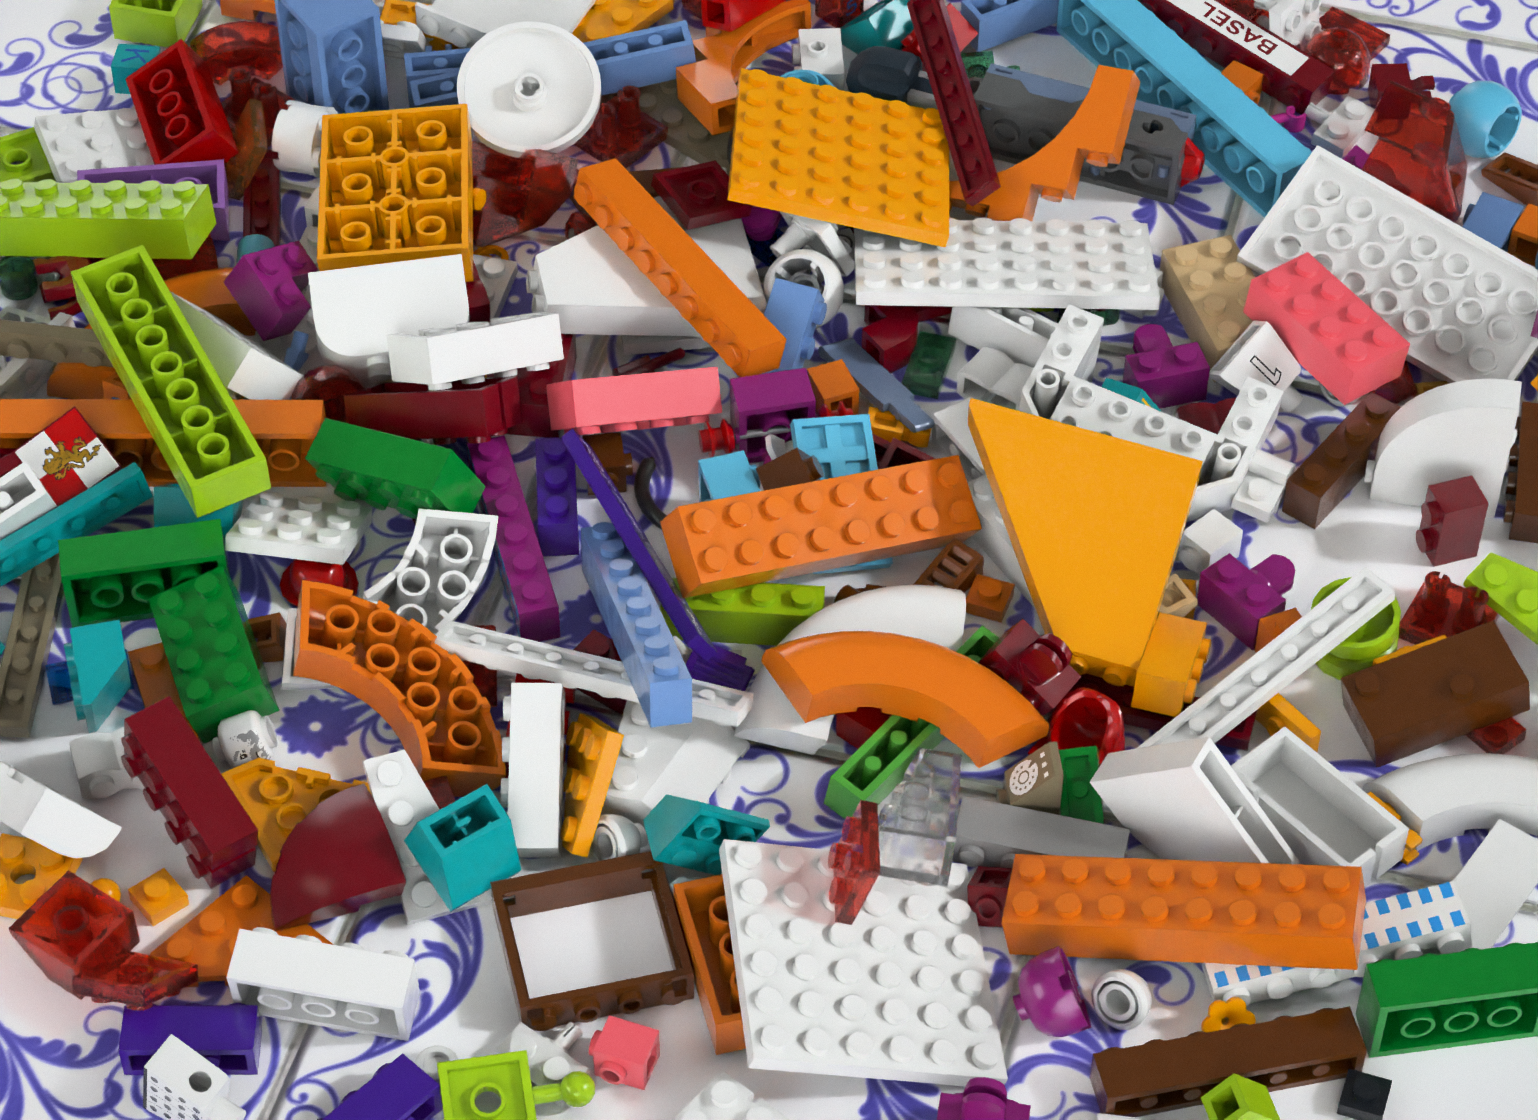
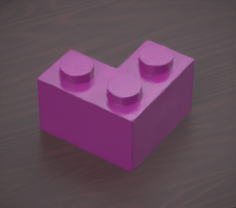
[224,240,318,342]

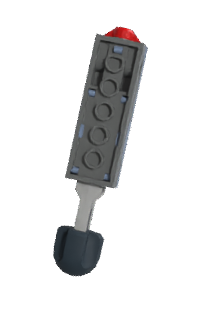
[846,46,1205,205]

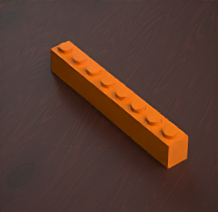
[573,158,787,377]

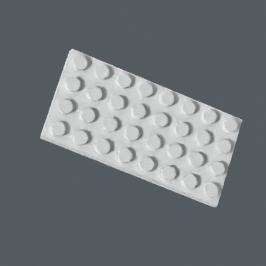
[1237,145,1538,383]
[854,217,1160,310]

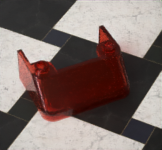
[1361,80,1468,223]

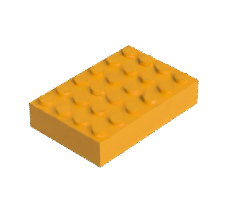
[317,104,473,282]

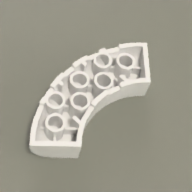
[281,509,498,690]
[734,584,966,755]
[1362,753,1538,851]
[0,761,122,858]

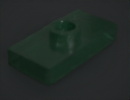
[902,331,956,399]

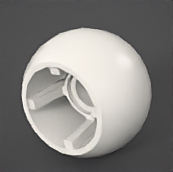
[763,249,844,329]

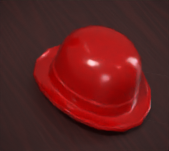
[279,559,359,607]

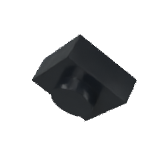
[1337,1068,1392,1120]

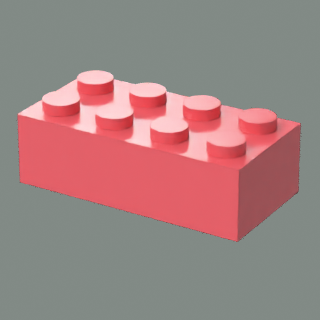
[1243,252,1410,405]
[546,367,722,436]

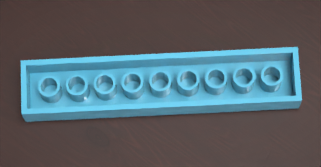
[1056,0,1312,218]

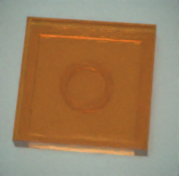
[225,98,268,201]

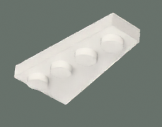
[363,749,492,925]

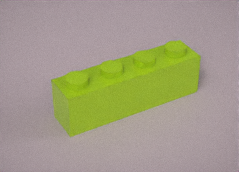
[660,578,825,646]

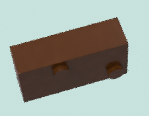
[1341,620,1530,768]

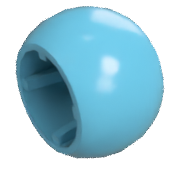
[1444,81,1522,158]

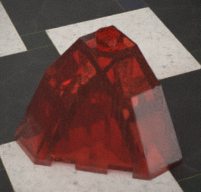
[472,141,579,248]

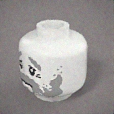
[212,710,278,768]

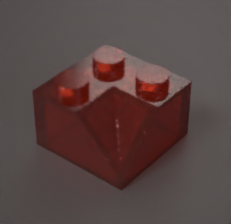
[8,870,140,1000]

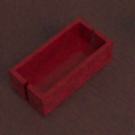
[343,376,522,445]
[121,696,258,889]

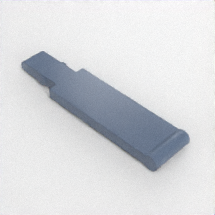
[818,338,935,433]

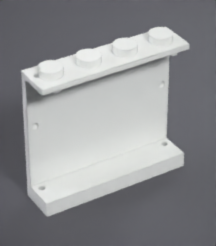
[415,0,596,48]

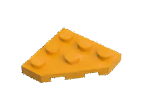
[560,713,624,858]
[221,758,372,872]

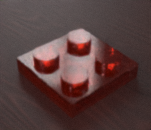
[828,800,880,925]
[72,951,198,1010]

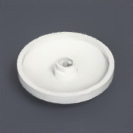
[457,21,601,158]

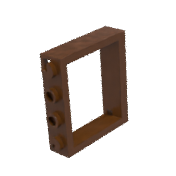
[490,851,694,1031]

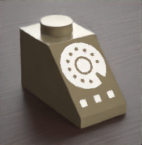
[996,742,1063,815]

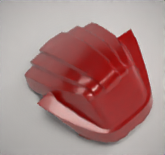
[1028,687,1125,765]

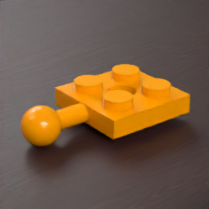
[0,833,121,926]

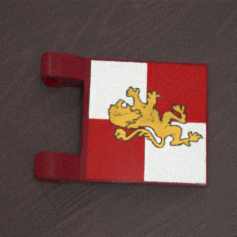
[0,406,122,512]

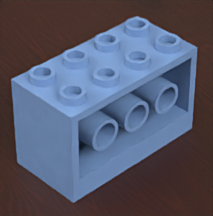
[274,0,389,114]

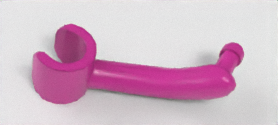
[1270,106,1307,133]

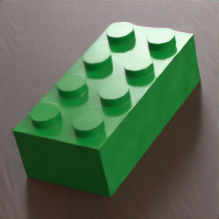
[305,418,486,519]
[58,519,230,628]
[148,565,280,744]
[1355,942,1538,1058]

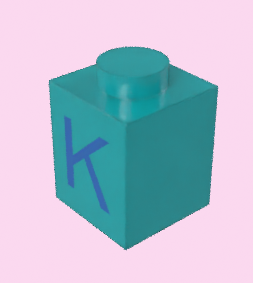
[111,44,161,94]

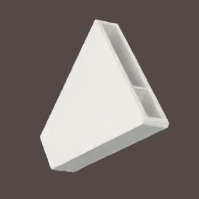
[526,167,767,337]

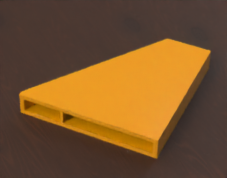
[968,398,1203,687]

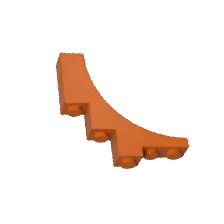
[676,0,811,135]
[949,65,1140,221]

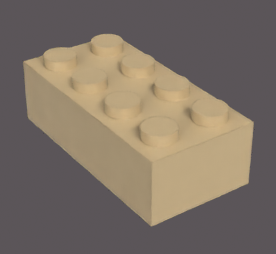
[1160,235,1255,382]

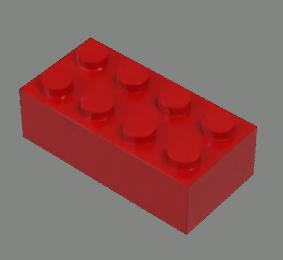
[125,39,239,165]

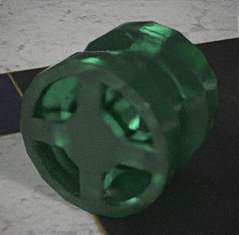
[0,256,38,301]

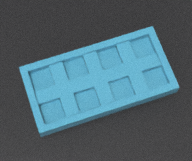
[790,414,893,574]

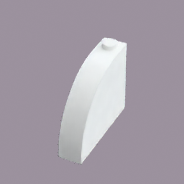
[1364,379,1522,518]
[1090,737,1300,864]

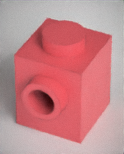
[589,1015,660,1090]

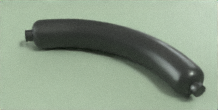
[634,457,667,530]

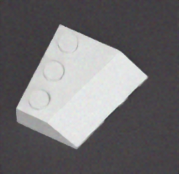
[601,700,750,831]

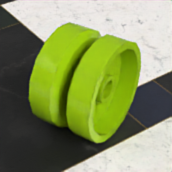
[1311,577,1401,680]

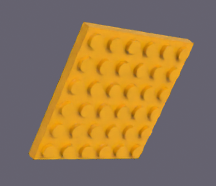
[727,68,949,247]

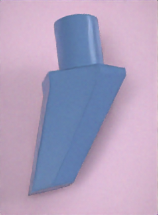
[283,331,309,372]

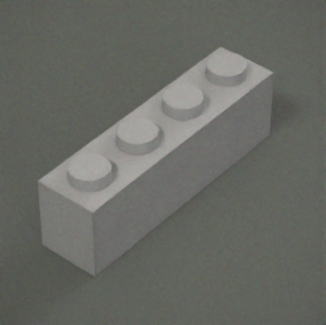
[951,796,1130,868]

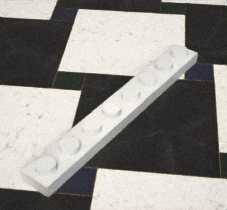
[1137,567,1395,748]
[434,620,754,727]

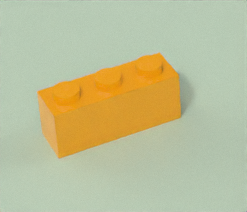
[1131,612,1211,717]

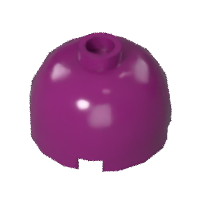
[1013,946,1092,1037]

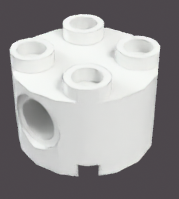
[271,100,338,178]

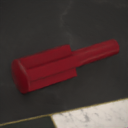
[612,348,685,376]

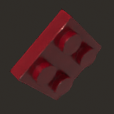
[651,160,752,230]

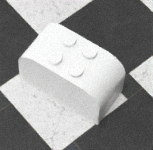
[308,254,469,382]

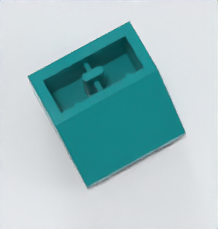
[64,619,131,733]
[404,784,522,912]
[643,794,770,875]

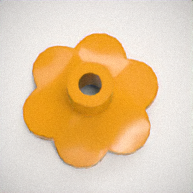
[1201,997,1256,1033]

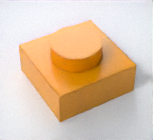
[128,868,189,926]

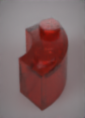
[190,21,283,86]

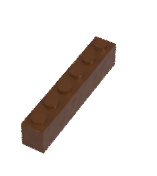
[1090,1006,1367,1117]

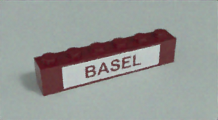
[1138,0,1335,115]

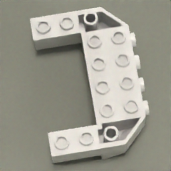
[1019,304,1284,522]

